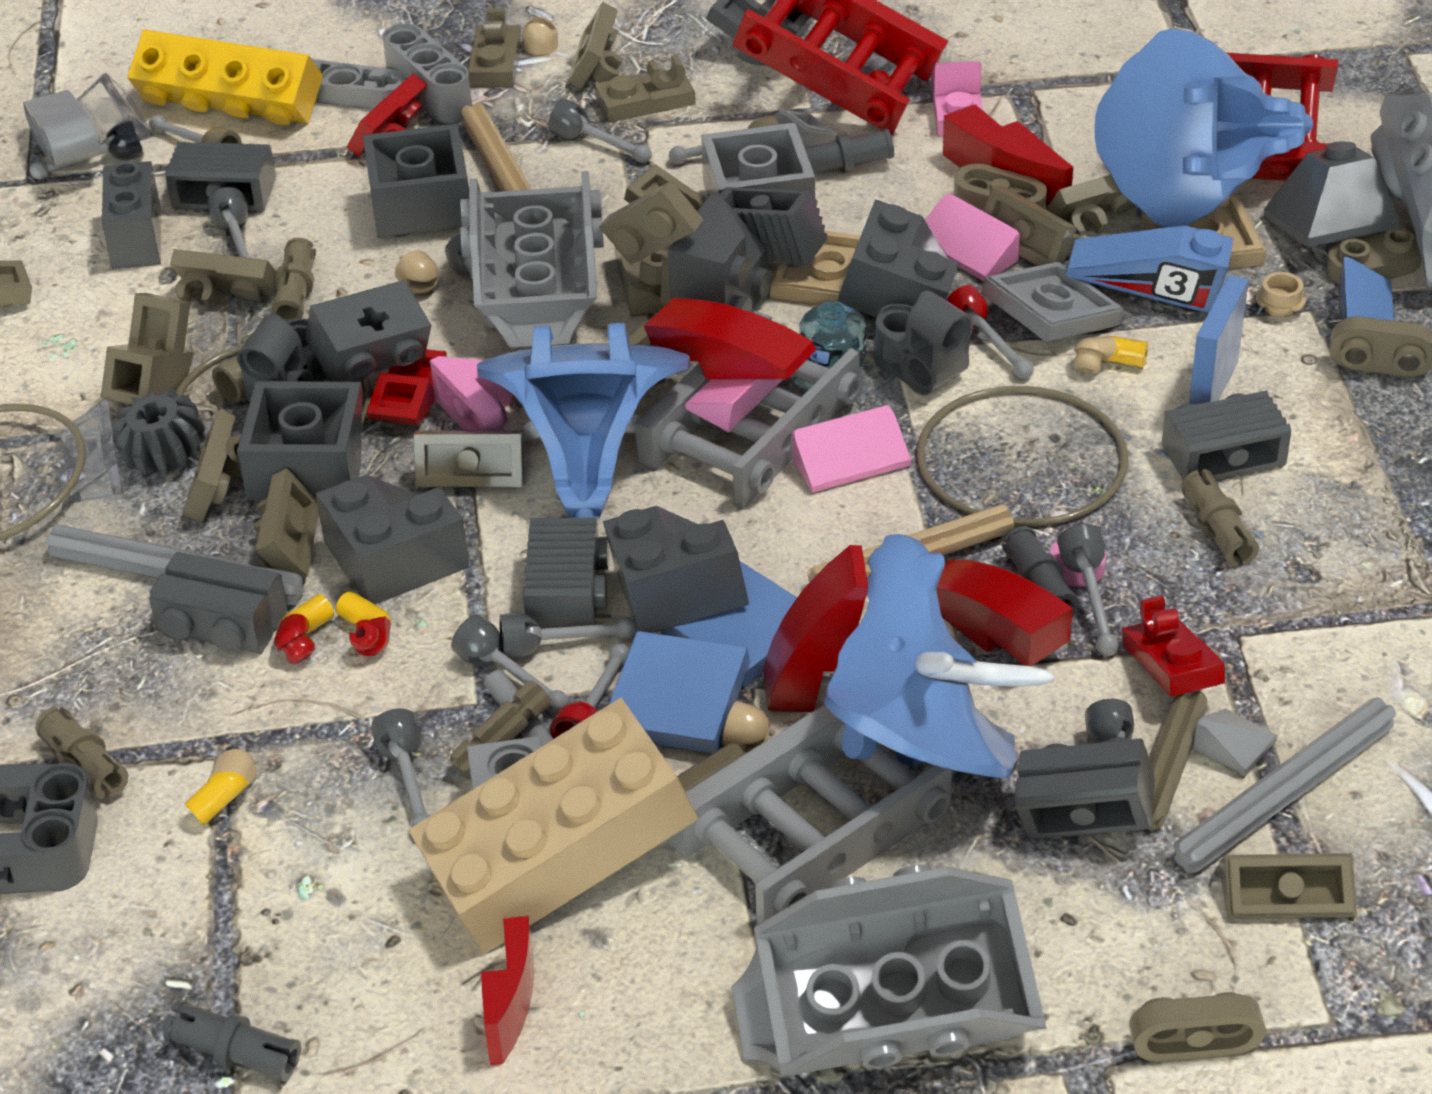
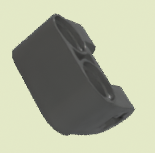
[0,763,98,894]

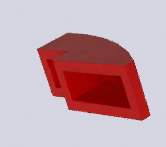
[943,104,1074,206]
[644,298,816,380]
[763,545,868,712]
[937,559,1073,666]

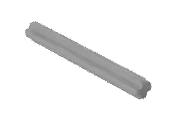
[46,525,304,606]
[1172,698,1396,873]

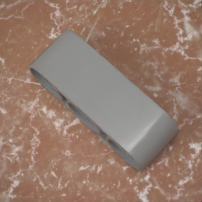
[382,23,472,124]
[23,89,101,167]

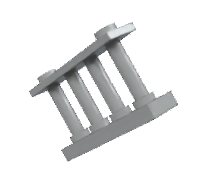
[635,310,862,509]
[670,704,952,925]

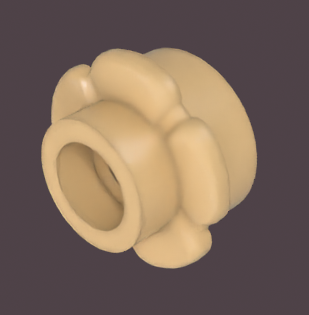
[1255,272,1306,318]

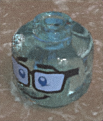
[799,301,866,369]

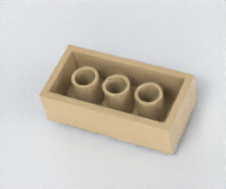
[408,697,698,955]

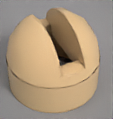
[522,17,558,55]
[395,250,438,294]
[722,701,770,752]

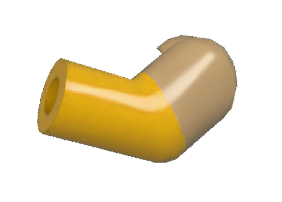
[1073,336,1149,374]
[184,749,257,826]

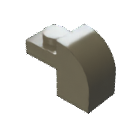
[101,292,194,405]

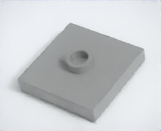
[981,262,1125,342]

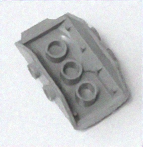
[1370,94,1432,287]
[460,171,604,352]
[731,865,1047,1077]

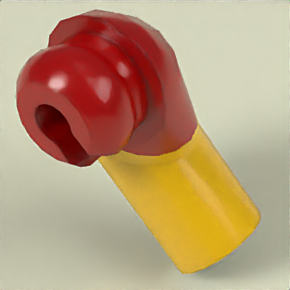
[336,591,391,657]
[274,594,335,664]

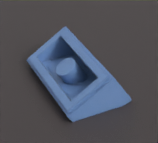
[1339,257,1394,321]

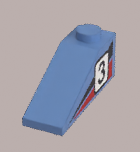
[1065,225,1234,313]

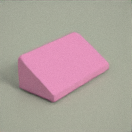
[925,193,1020,281]
[685,379,782,432]
[792,405,911,493]

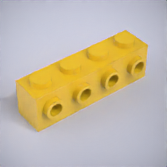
[127,29,323,126]

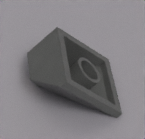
[1264,141,1399,248]

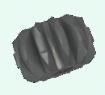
[111,389,206,476]

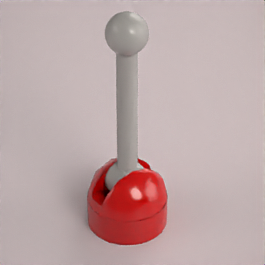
[946,285,1034,379]
[550,644,630,739]

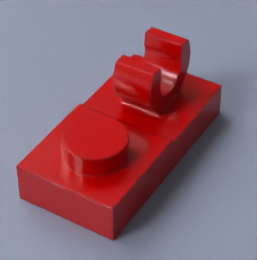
[346,73,427,157]
[1122,595,1225,697]

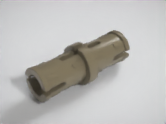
[271,237,316,323]
[1181,469,1259,567]
[35,706,129,799]

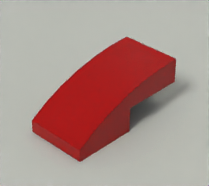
[366,349,447,425]
[481,915,534,1065]

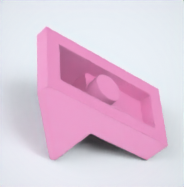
[931,61,983,136]
[430,356,514,431]

